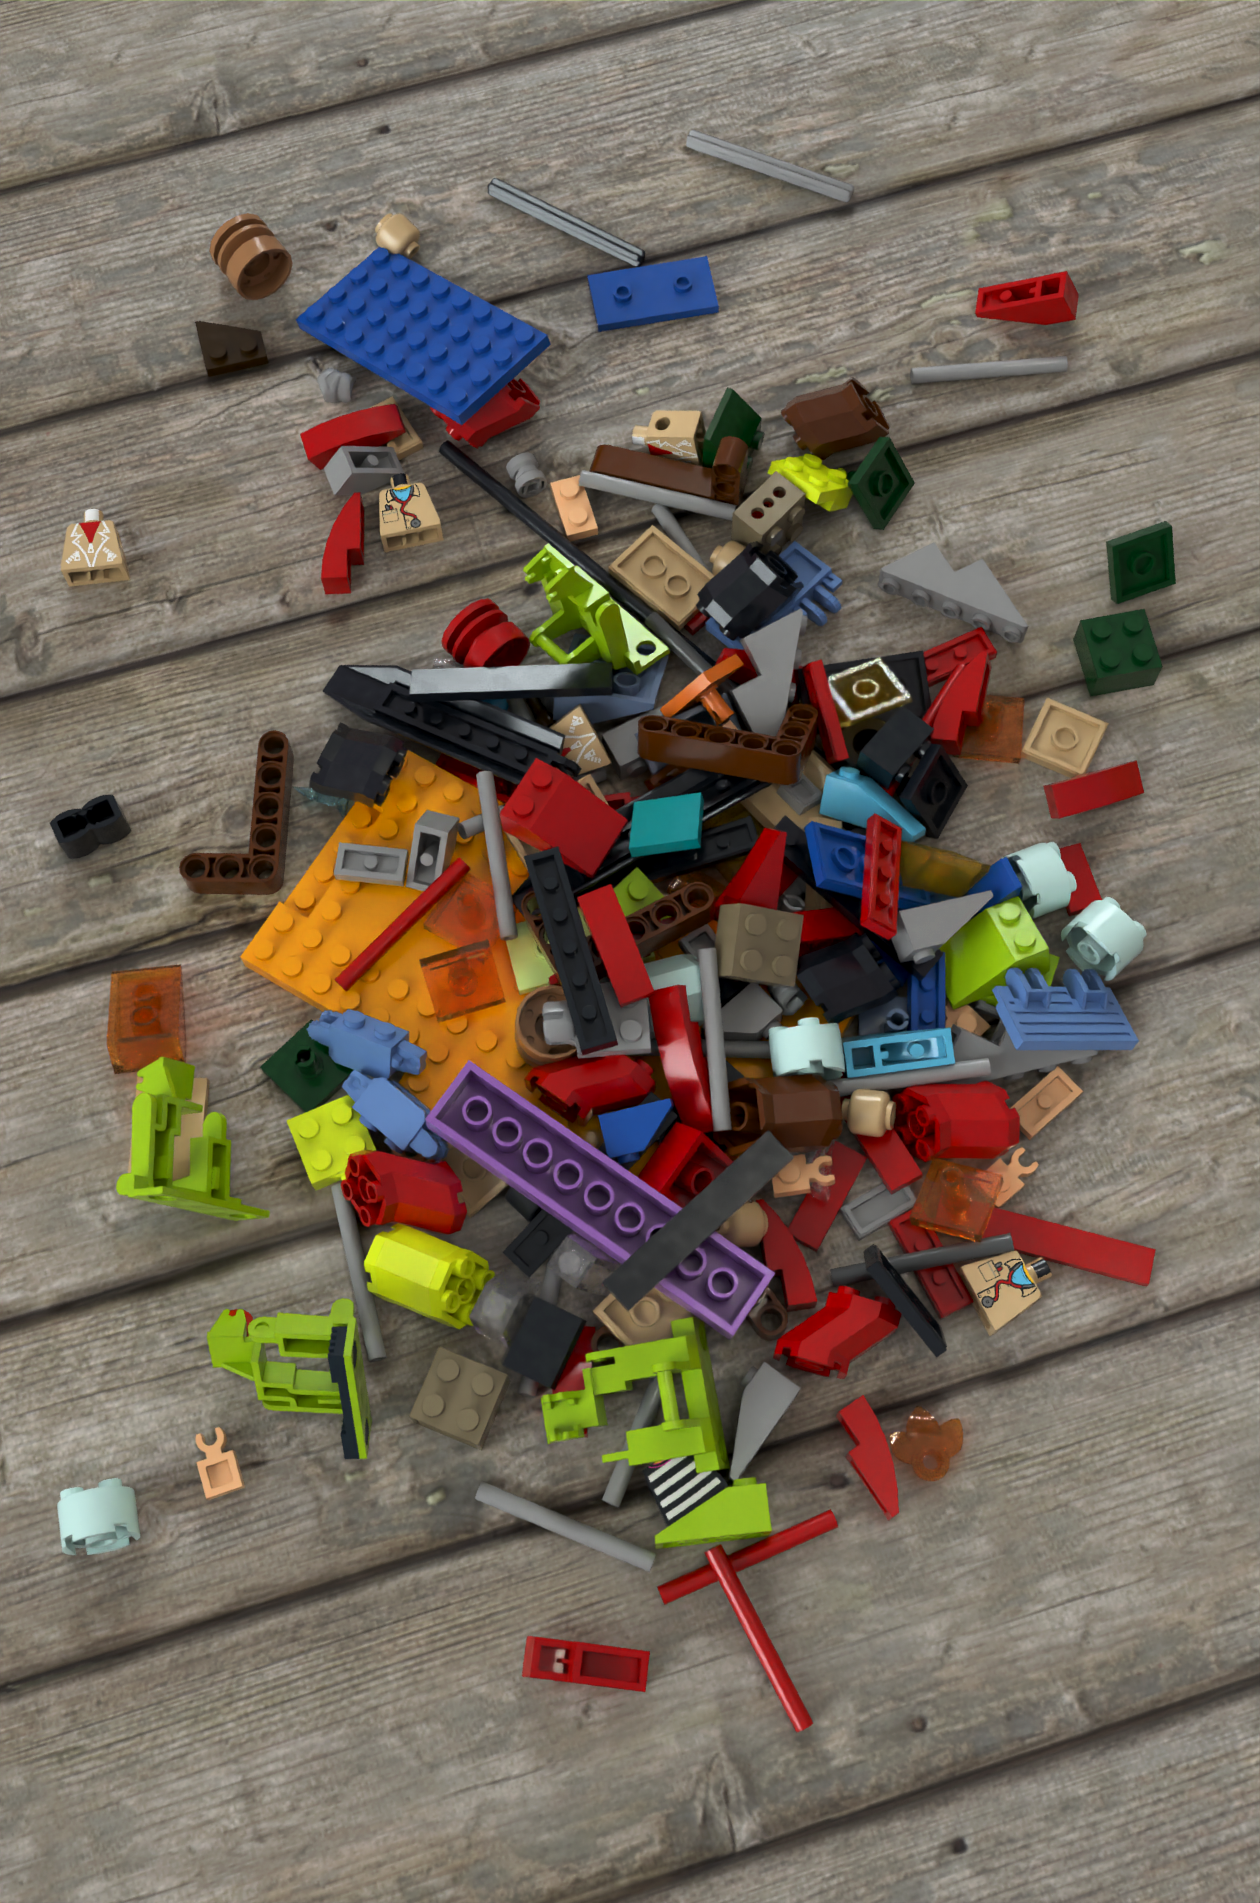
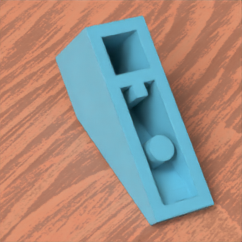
[819,767,926,842]
[841,1027,955,1078]

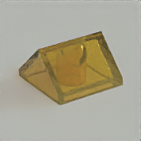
[827,657,912,728]
[900,840,990,898]

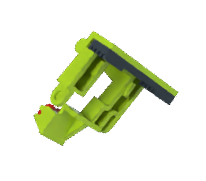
[207,1298,372,1459]

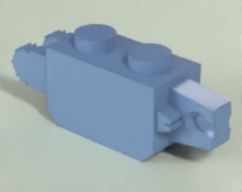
[306,1009,427,1079]
[342,1070,449,1161]

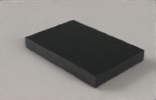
[863,1244,947,1358]

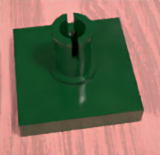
[846,436,915,530]
[1106,521,1176,604]
[260,1019,353,1113]

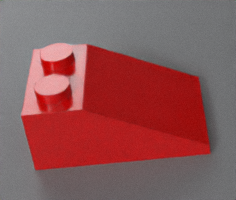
[499,758,628,879]

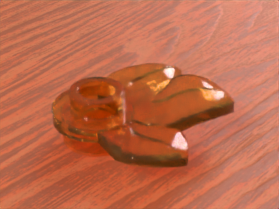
[889,1406,963,1482]

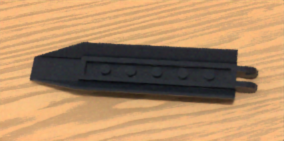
[323,665,582,785]
[512,768,773,917]

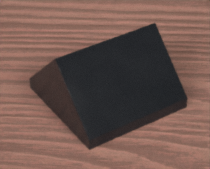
[500,1294,587,1390]

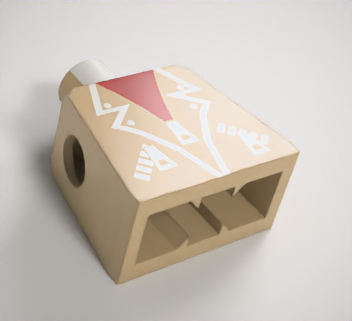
[632,410,706,466]
[61,509,130,587]
[549,704,611,778]

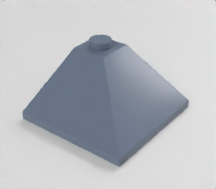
[553,633,670,724]

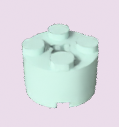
[1001,842,1077,920]
[1061,897,1147,981]
[768,1017,845,1080]
[57,1478,140,1555]

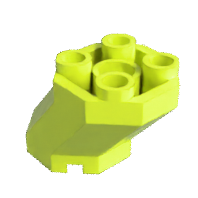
[364,1223,496,1329]

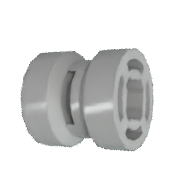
[506,452,547,498]

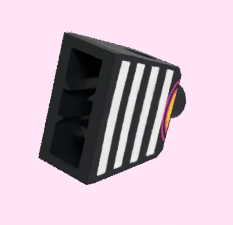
[642,1455,729,1527]

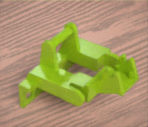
[523,543,670,675]
[116,1057,270,1221]
[541,1317,730,1473]

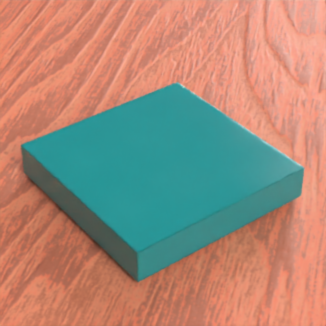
[629,792,704,857]

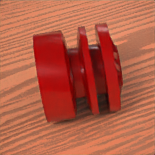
[441,598,530,668]

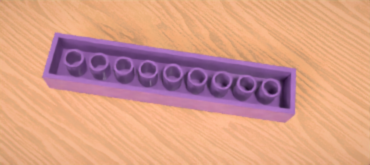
[425,1060,775,1340]

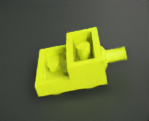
[767,454,853,512]
[286,1095,377,1191]

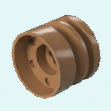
[209,213,293,300]
[515,985,577,1068]

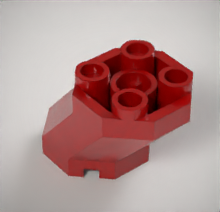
[430,378,540,449]
[524,1055,656,1127]
[892,1080,1020,1162]
[341,1150,467,1235]
[773,1286,901,1379]

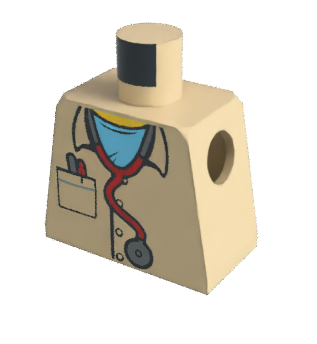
[379,473,444,552]
[958,1251,1052,1336]

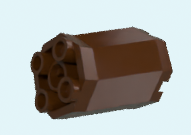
[781,377,890,460]
[712,1074,843,1156]

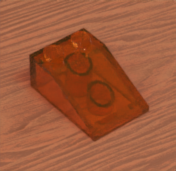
[107,964,186,1074]

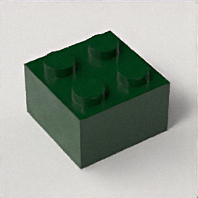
[1073,609,1163,697]

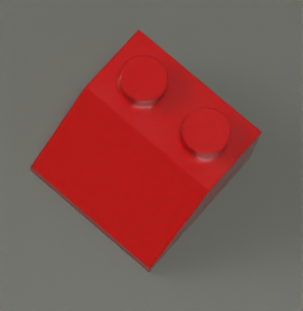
[638,1122,734,1208]

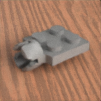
[542,982,651,1058]

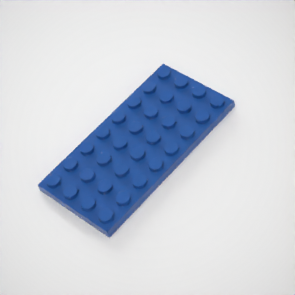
[296,247,551,425]

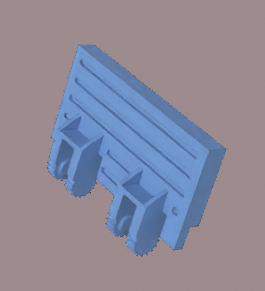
[705,541,842,649]
[992,968,1139,1050]

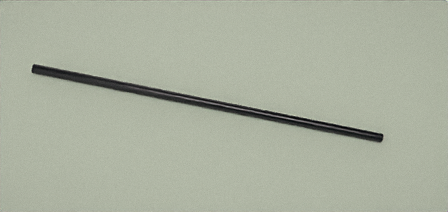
[439,440,842,770]

